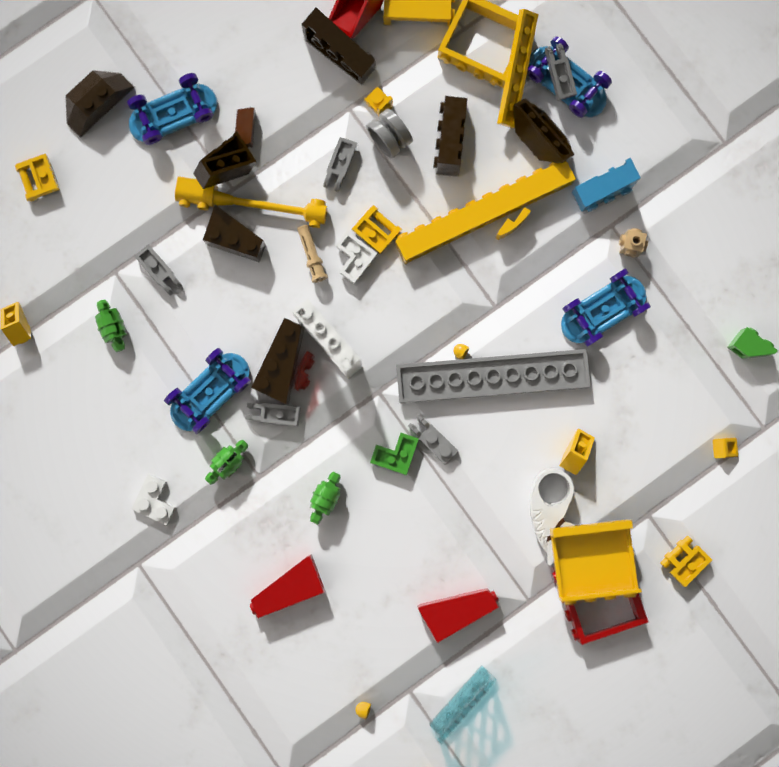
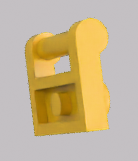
[15,154,59,201]
[352,205,402,255]

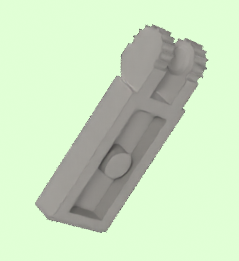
[545,43,577,101]
[323,137,357,192]
[134,244,183,296]
[245,403,301,426]
[408,415,458,464]

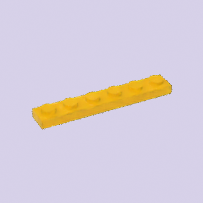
[497,9,539,128]

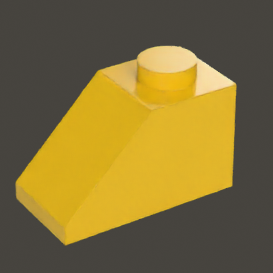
[1,302,31,346]
[559,428,595,475]

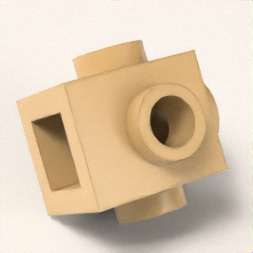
[619,228,648,257]

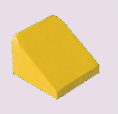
[713,438,738,458]

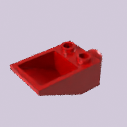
[329,0,384,39]

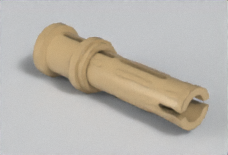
[297,225,328,283]

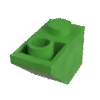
[727,327,778,359]

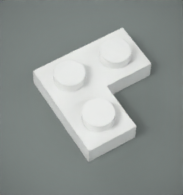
[336,231,377,284]
[132,474,176,525]

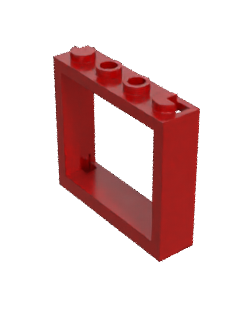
[552,567,648,645]

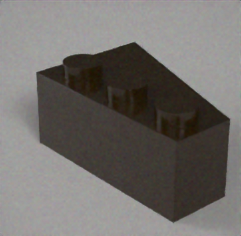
[193,131,257,189]
[203,204,266,262]

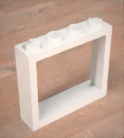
[293,299,363,379]

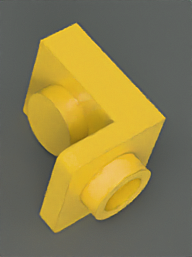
[364,86,393,115]

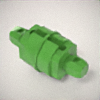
[95,299,127,352]
[205,440,248,485]
[310,472,341,525]

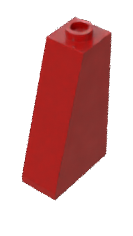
[250,554,325,618]
[417,588,499,643]

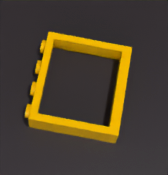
[437,0,518,88]

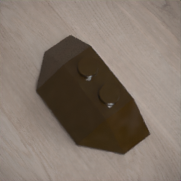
[65,70,135,138]
[513,98,575,163]

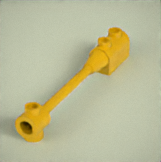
[175,176,327,228]

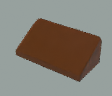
[235,107,256,148]

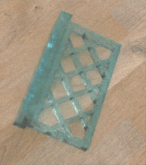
[429,665,497,744]

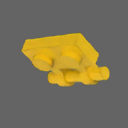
[660,536,712,587]

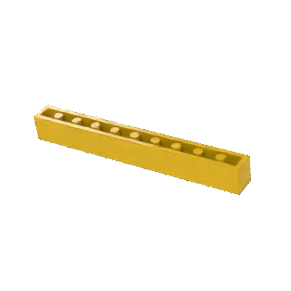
[395,161,576,264]

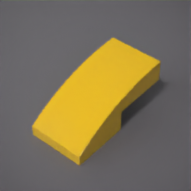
[495,207,531,240]

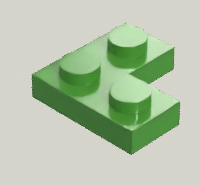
[370,433,419,475]

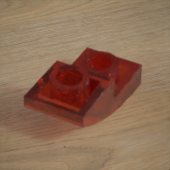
[295,351,315,392]

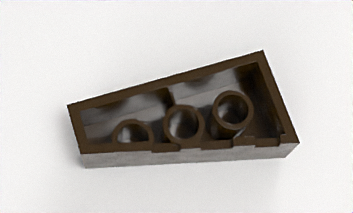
[301,7,376,85]
[433,96,468,177]
[251,318,305,404]

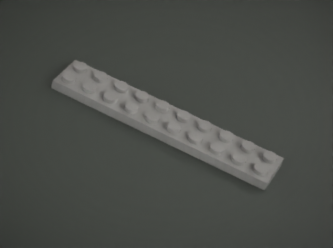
[396,349,591,403]

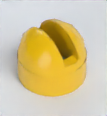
[453,344,469,359]
[355,702,371,719]

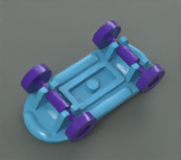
[527,36,612,118]
[127,73,217,145]
[561,268,651,347]
[164,348,251,434]

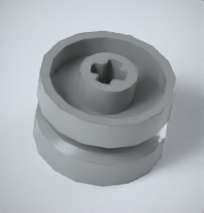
[366,108,413,159]

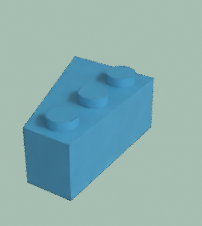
[572,157,641,212]

